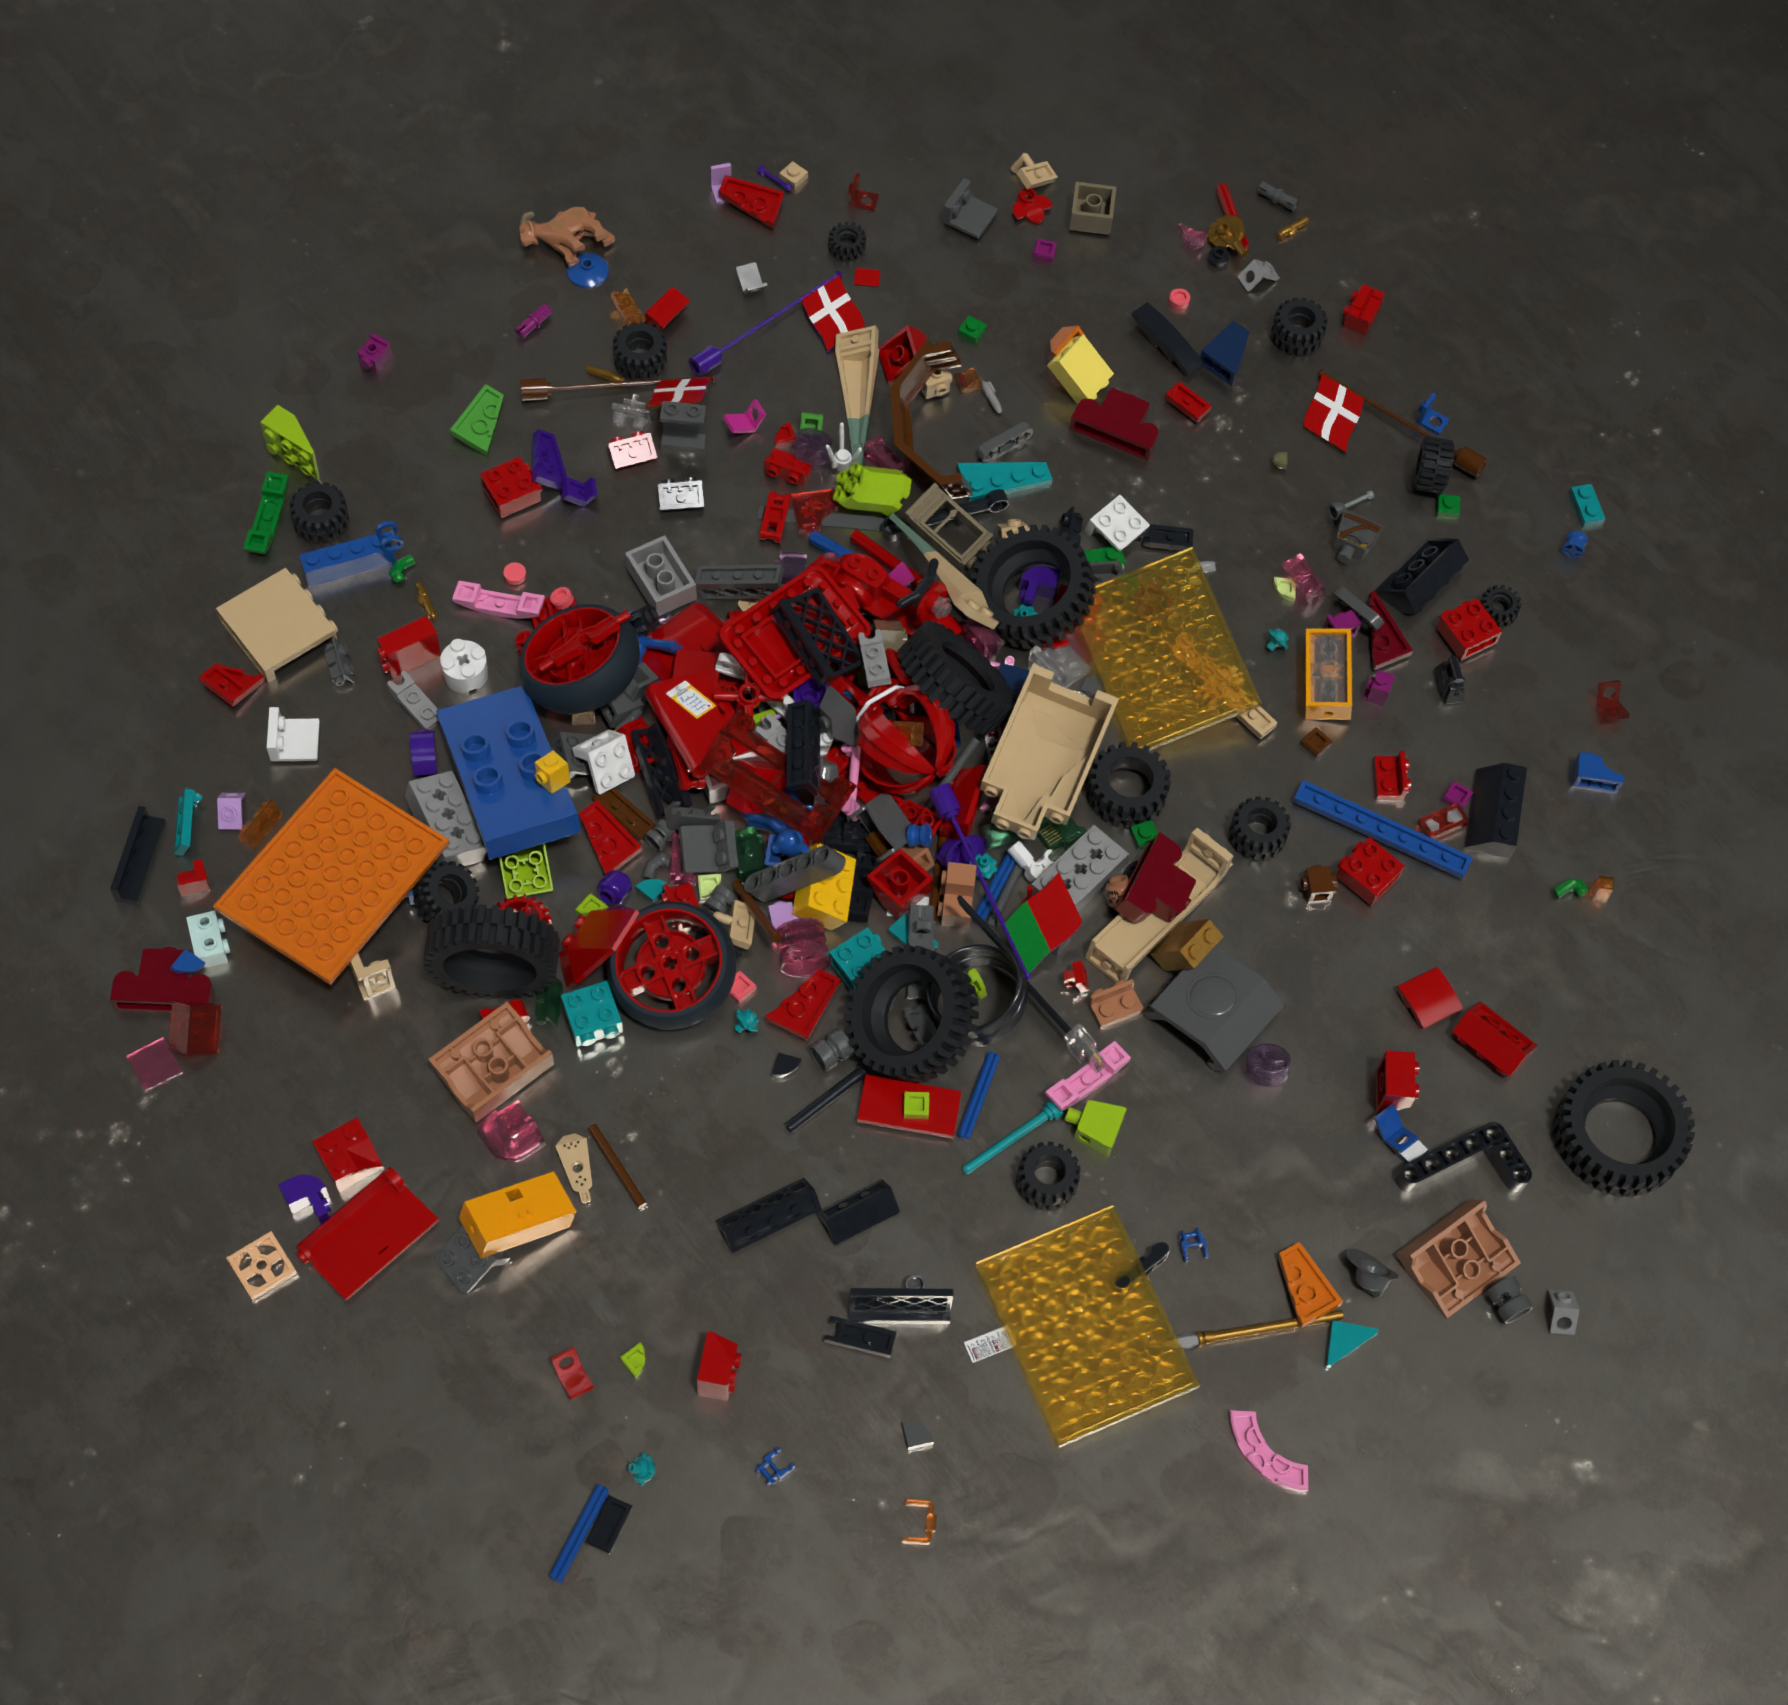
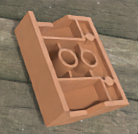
[428,1002,554,1123]
[1396,1199,1521,1318]

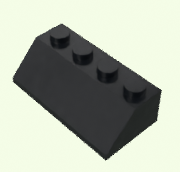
[1375,538,1469,614]
[1465,763,1527,859]

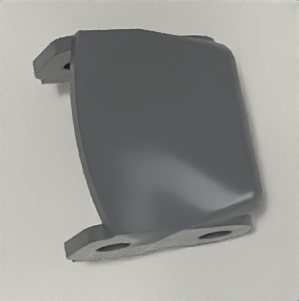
[847,793,911,863]

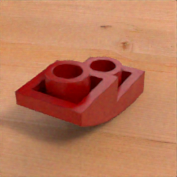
[901,799,945,838]

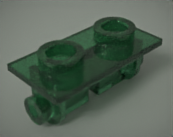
[534,977,563,1027]

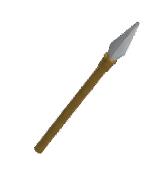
[1148,1310,1344,1349]

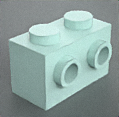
[186,910,231,969]

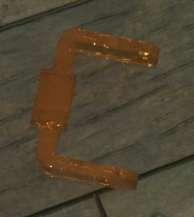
[902,1500,937,1545]

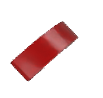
[825,745,906,809]

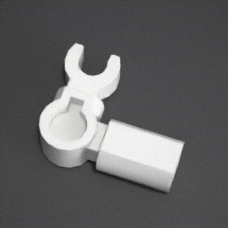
[1007,840,1056,883]

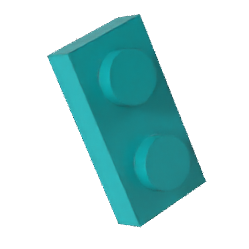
[1569,484,1606,527]

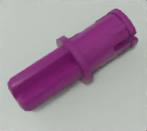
[514,304,552,339]

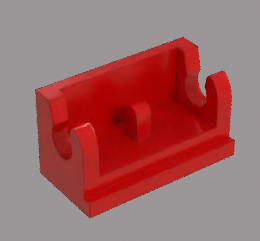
[643,286,690,332]

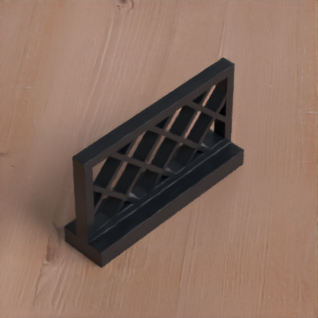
[771,587,864,688]
[849,1288,953,1324]

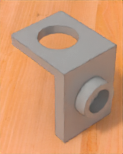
[1238,259,1280,292]
[735,262,768,295]
[1548,1290,1580,1335]

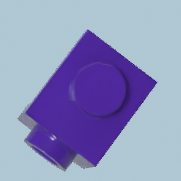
[561,477,597,507]

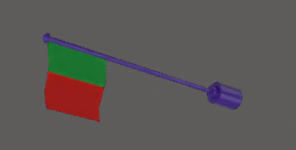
[928,783,1083,980]

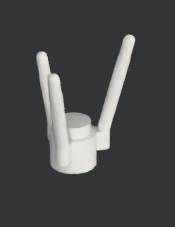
[825,422,862,471]

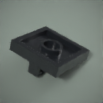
[824,811,871,852]

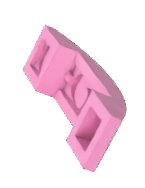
[452,581,545,619]
[1045,1041,1131,1111]

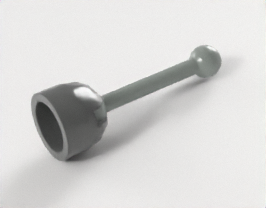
[1327,491,1374,520]

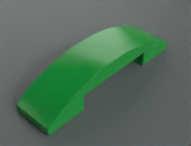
[243,471,289,554]

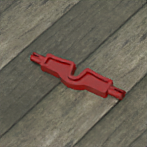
[538,609,632,672]

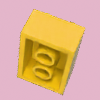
[792,842,856,931]

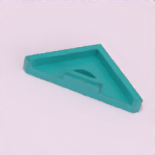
[1326,1320,1379,1368]

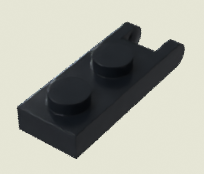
[824,1316,897,1358]

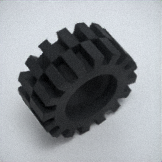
[828,222,866,262]
[1480,585,1522,628]

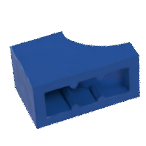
[1572,752,1624,794]

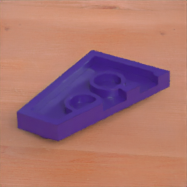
[532,429,567,491]

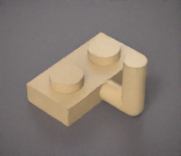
[1011,153,1058,190]
[713,900,755,950]

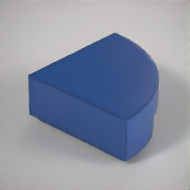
[170,949,205,974]

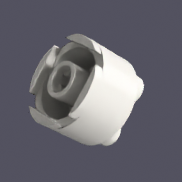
[440,639,488,693]

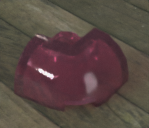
[959,618,1004,661]
[477,1100,546,1162]

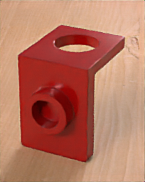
[551,1347,594,1400]

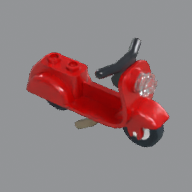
[834,553,962,637]

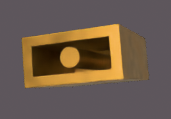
[1150,919,1224,971]

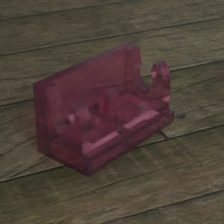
[864,435,911,474]
[1282,553,1325,604]
[671,833,698,886]

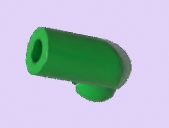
[389,554,415,583]
[1553,878,1589,898]

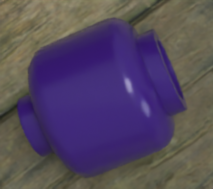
[597,870,632,905]

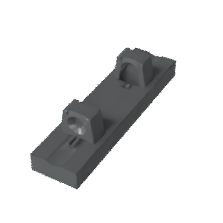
[906,904,934,1000]

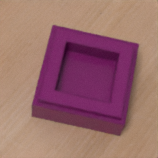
[1032,238,1057,263]
[1441,781,1473,812]

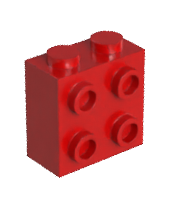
[480,456,542,518]
[1436,598,1502,661]
[1336,837,1405,906]

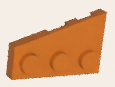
[1278,1242,1343,1328]

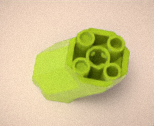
[833,462,912,516]

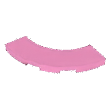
[1229,1410,1309,1493]

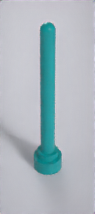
[963,1100,1064,1174]

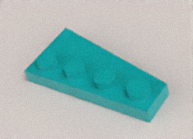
[956,462,1053,502]

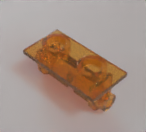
[610,288,646,326]
[238,799,283,849]

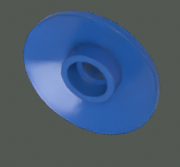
[567,253,609,288]

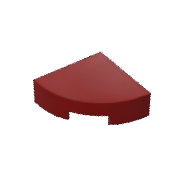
[775,422,796,448]

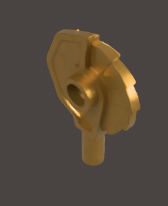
[1207,215,1248,258]

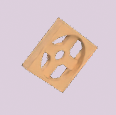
[227,1231,297,1301]

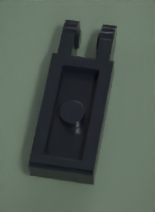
[628,604,659,635]
[1112,1241,1170,1297]

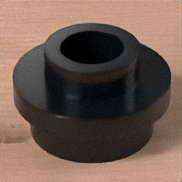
[1208,247,1230,267]

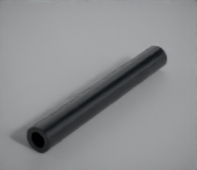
[784,1066,867,1133]

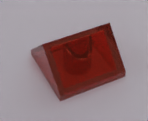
[169,1000,222,1055]

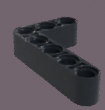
[1396,1122,1532,1192]

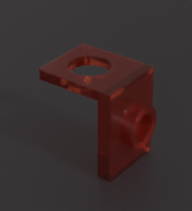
[848,173,879,211]
[1596,680,1629,721]

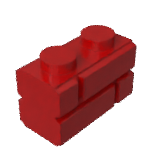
[1342,284,1385,335]

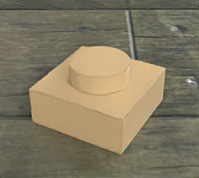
[779,161,808,189]

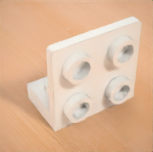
[1084,495,1150,552]
[267,707,320,761]
[572,729,635,794]

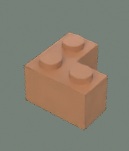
[937,862,977,928]

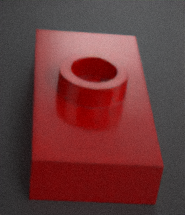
[1164,381,1212,423]

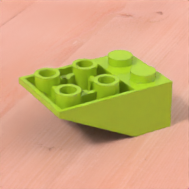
[260,405,320,480]
[499,843,553,899]

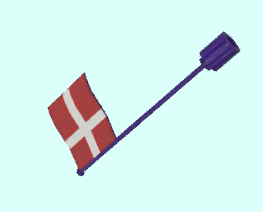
[688,271,865,377]

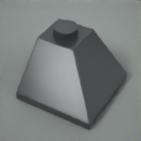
[818,686,858,747]

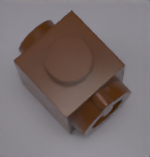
[1300,865,1338,903]

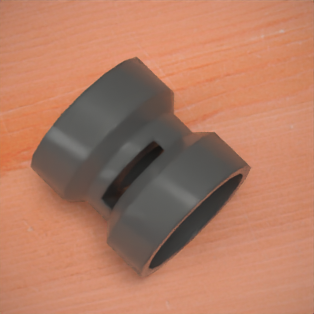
[644,819,677,852]
[703,885,735,915]

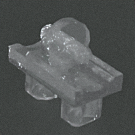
[611,394,653,432]

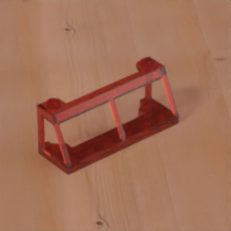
[699,709,857,844]

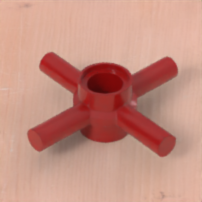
[714,671,784,731]

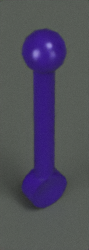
[757,166,792,191]

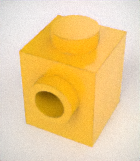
[534,750,570,794]

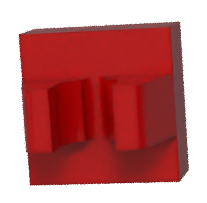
[1063,960,1090,993]

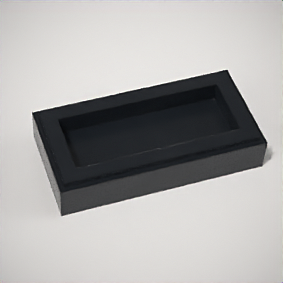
[586,1495,633,1556]

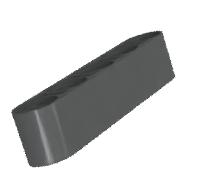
[744,845,846,902]

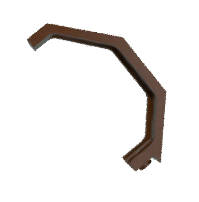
[890,338,973,499]

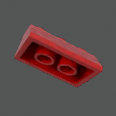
[938,765,988,840]
[1452,1001,1538,1077]

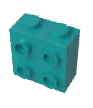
[828,927,891,990]
[561,981,623,1047]

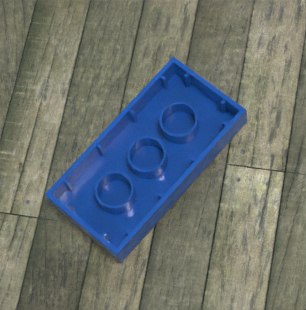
[436,685,581,860]

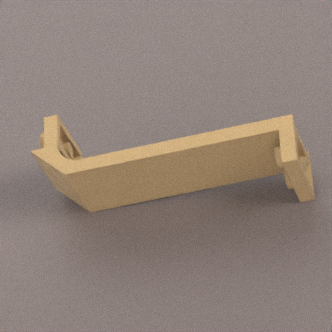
[1085,828,1234,983]
[349,953,396,999]

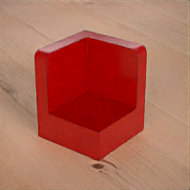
[177,859,210,896]

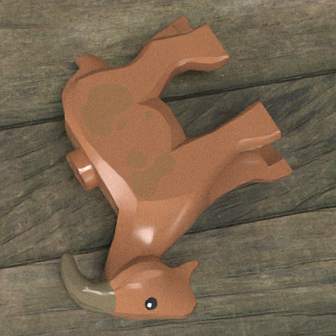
[519,207,615,268]

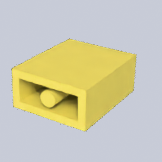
[1047,334,1114,405]

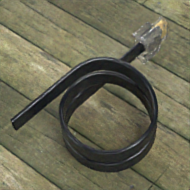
[926,895,1106,1074]

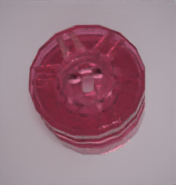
[776,918,830,977]

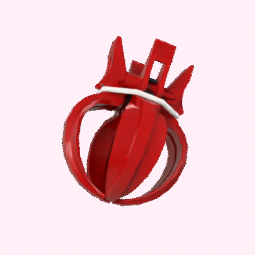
[828,665,957,795]

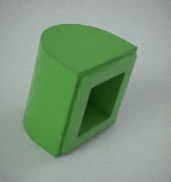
[799,412,824,437]

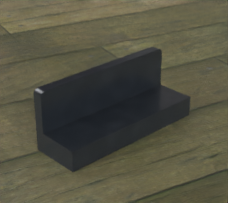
[817,1179,900,1245]

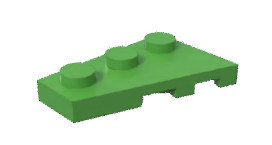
[450,384,504,456]

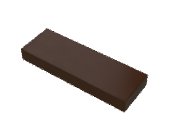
[592,788,655,844]

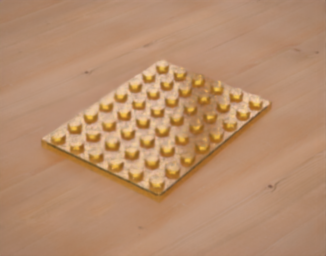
[1079,547,1262,751]
[976,1205,1200,1448]

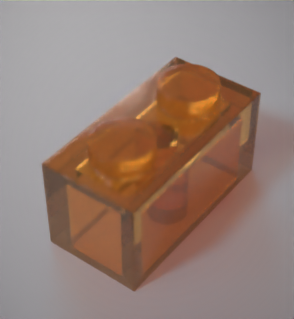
[1589,875,1614,903]

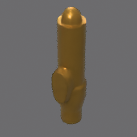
[1276,216,1309,239]
[585,365,625,382]
[415,582,437,620]

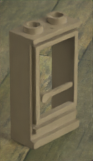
[903,483,994,572]

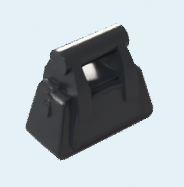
[1434,656,1466,704]

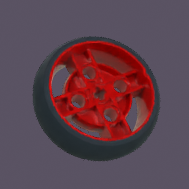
[519,604,640,714]
[607,901,736,1030]

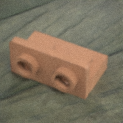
[1088,979,1144,1030]

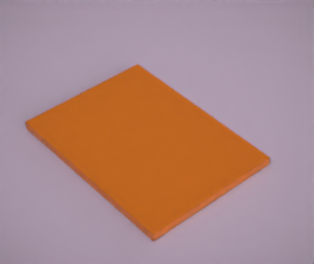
[213,768,450,985]

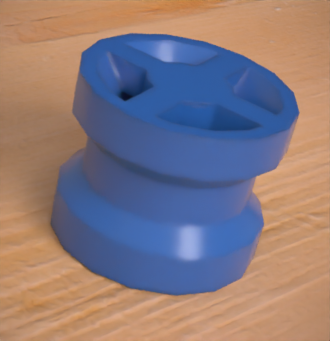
[1562,531,1588,558]
[907,824,932,847]

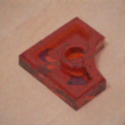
[792,489,839,534]

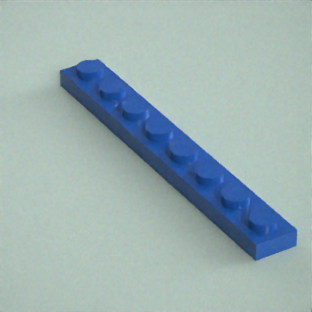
[1293,780,1473,880]

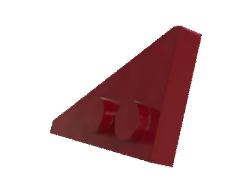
[1368,590,1413,670]

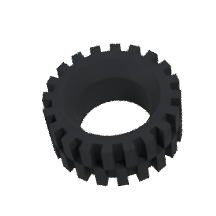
[1087,742,1171,829]

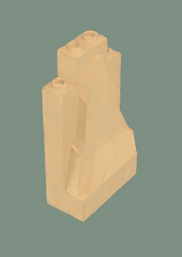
[980,664,1119,840]

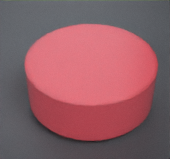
[1169,288,1190,310]
[503,562,526,586]
[550,587,574,610]

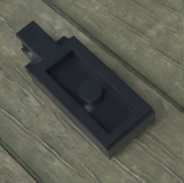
[1132,524,1193,552]

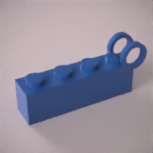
[299,521,403,587]

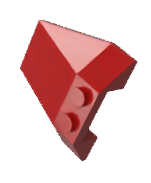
[559,906,640,989]

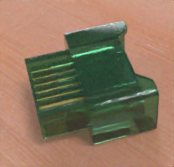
[1037,817,1087,854]

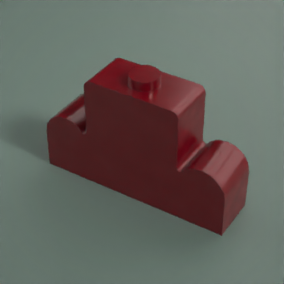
[1069,388,1159,461]
[1115,832,1196,923]
[110,947,215,1014]

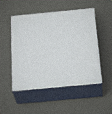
[1392,1136,1428,1164]

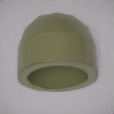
[1272,451,1288,469]

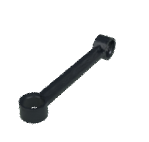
[882,489,1009,542]

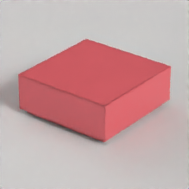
[729,970,756,1004]

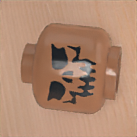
[1105,875,1130,908]

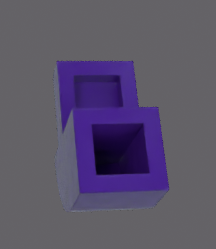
[1019,566,1061,607]
[410,729,437,776]
[278,1175,332,1224]

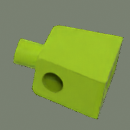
[1065,1100,1127,1157]

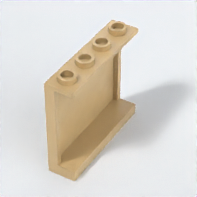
[216,568,338,683]

